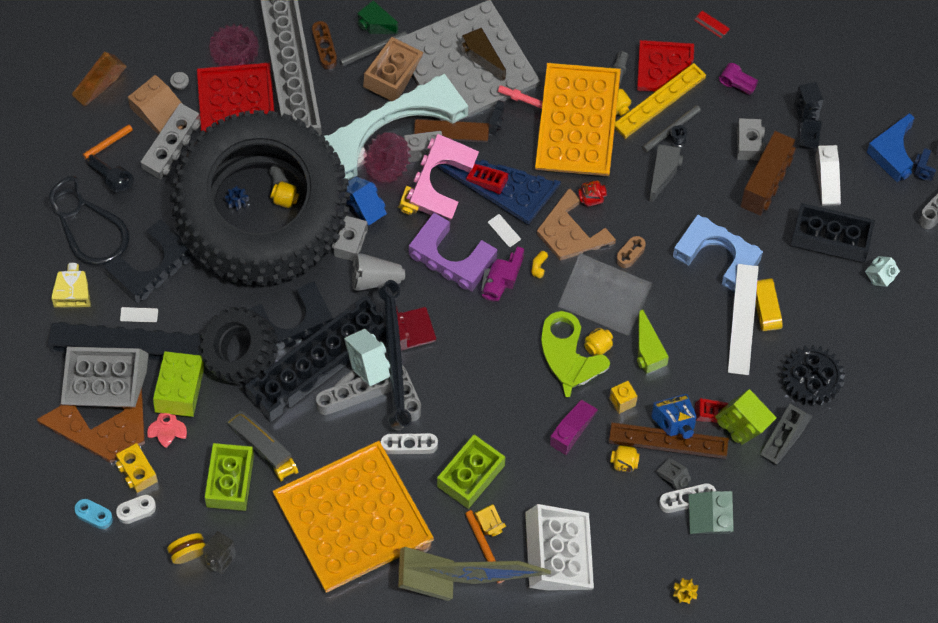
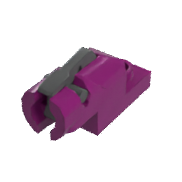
[481,246,524,301]

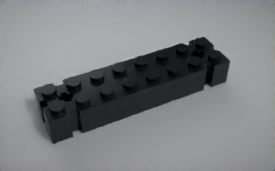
[245,295,386,422]

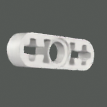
[381,434,438,454]
[659,484,716,513]

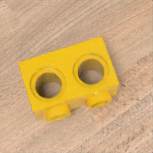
[116,443,158,493]

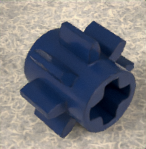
[225,186,249,211]

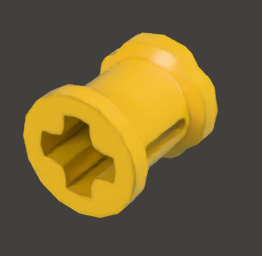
[273,458,299,482]

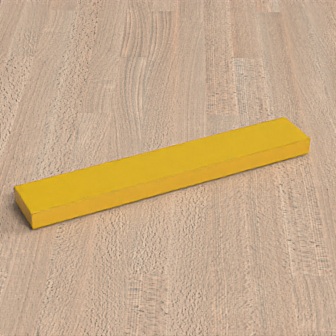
[615,63,706,139]

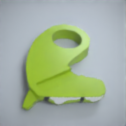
[541,311,610,398]

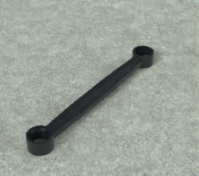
[378,280,412,430]

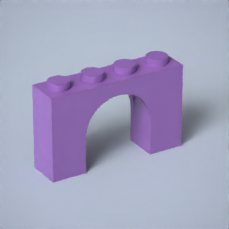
[409,213,497,291]

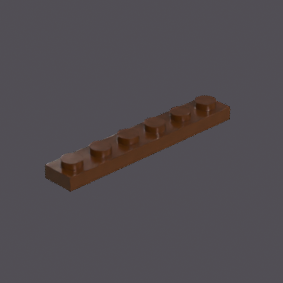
[609,422,729,459]

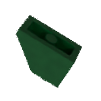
[357,1,398,34]

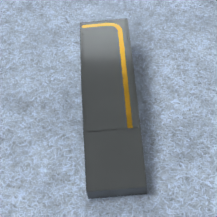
[226,410,291,470]

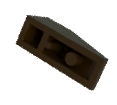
[460,27,506,80]

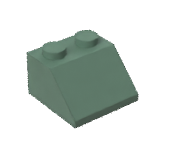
[688,491,733,534]

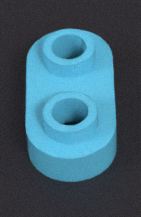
[75,499,113,529]

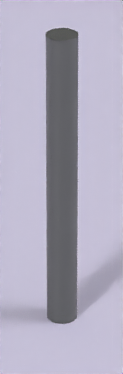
[340,31,407,66]
[642,105,701,152]

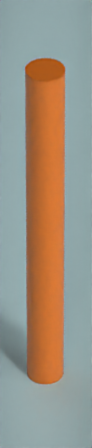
[465,510,505,584]

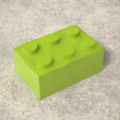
[153,352,204,417]
[715,389,776,445]
[437,435,505,509]
[205,443,254,511]

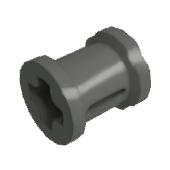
[269,165,289,187]

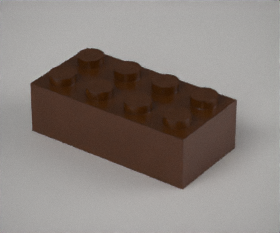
[741,131,796,216]

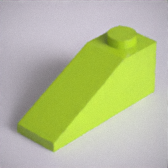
[637,310,669,374]

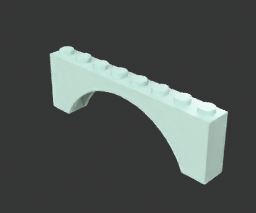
[324,74,468,180]

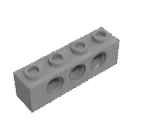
[140,103,201,180]

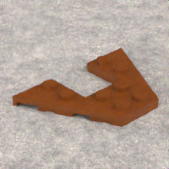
[37,388,145,463]

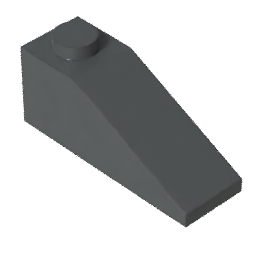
[649,144,683,202]
[760,404,812,465]

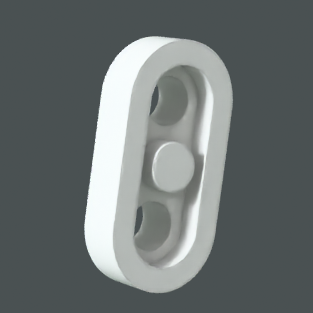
[116,495,156,524]

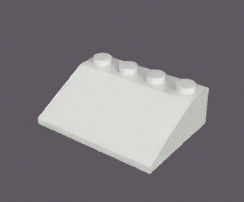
[525,504,594,590]

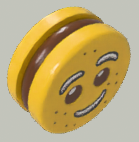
[167,533,207,564]

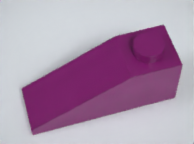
[550,399,598,455]

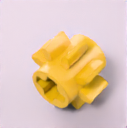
[673,578,698,604]

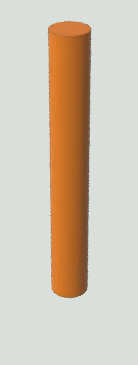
[83,124,133,159]

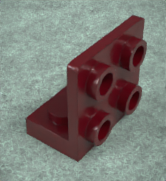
[396,306,436,351]

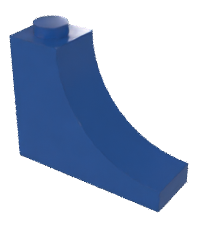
[867,113,915,182]

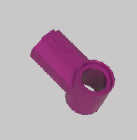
[719,63,758,95]

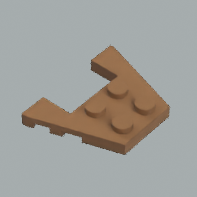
[537,189,616,260]

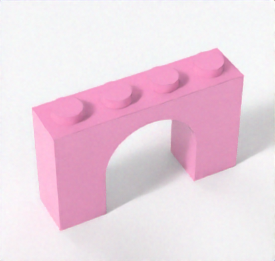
[407,134,479,221]

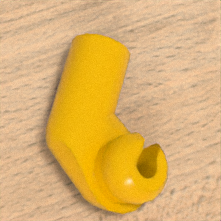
[531,251,548,278]

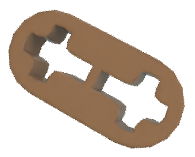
[617,236,646,268]

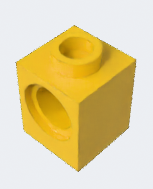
[610,381,638,414]

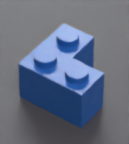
[346,177,387,226]

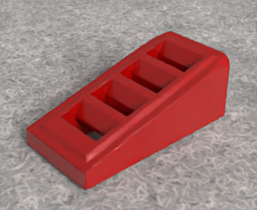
[466,164,508,194]
[694,398,728,423]

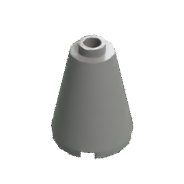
[352,253,405,291]

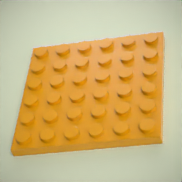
[273,441,434,593]

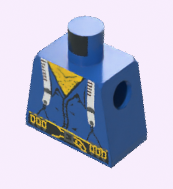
[651,394,696,439]

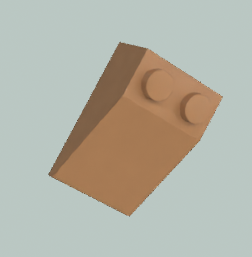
[363,37,423,101]
[128,75,186,134]

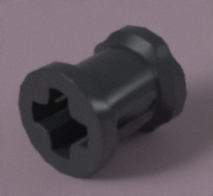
[669,125,687,148]

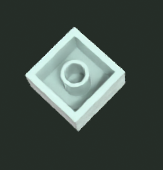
[344,329,390,386]

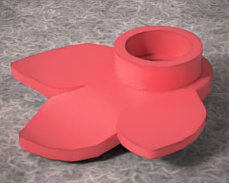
[148,413,187,448]

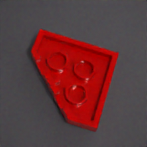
[637,40,694,92]

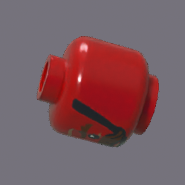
[579,180,607,207]

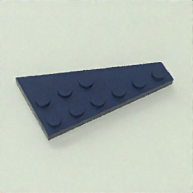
[437,160,561,225]

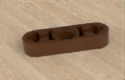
[312,21,337,70]

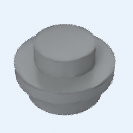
[170,72,189,90]

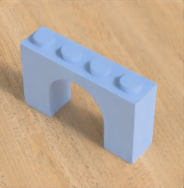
[673,215,763,292]

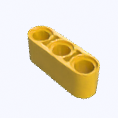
[755,278,782,331]

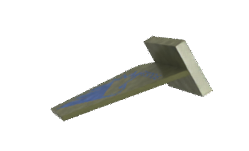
[398,547,551,601]

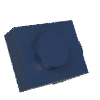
[914,148,936,181]

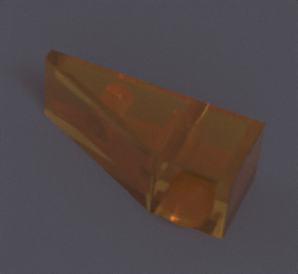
[72,51,127,106]

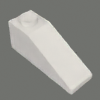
[815,145,841,206]

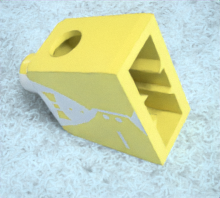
[52,263,91,307]

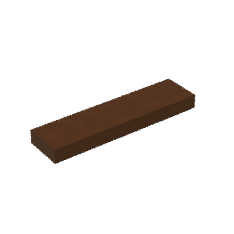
[414,119,489,143]

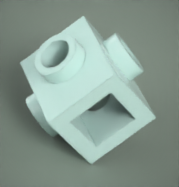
[865,256,900,287]

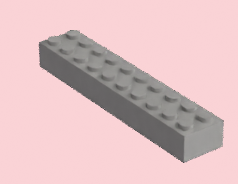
[260,0,322,136]

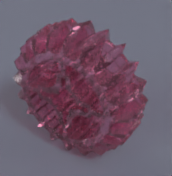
[209,23,259,67]
[364,132,412,183]

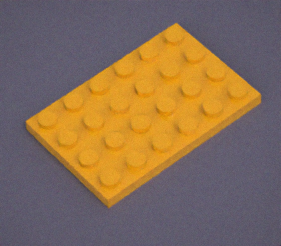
[535,63,621,176]

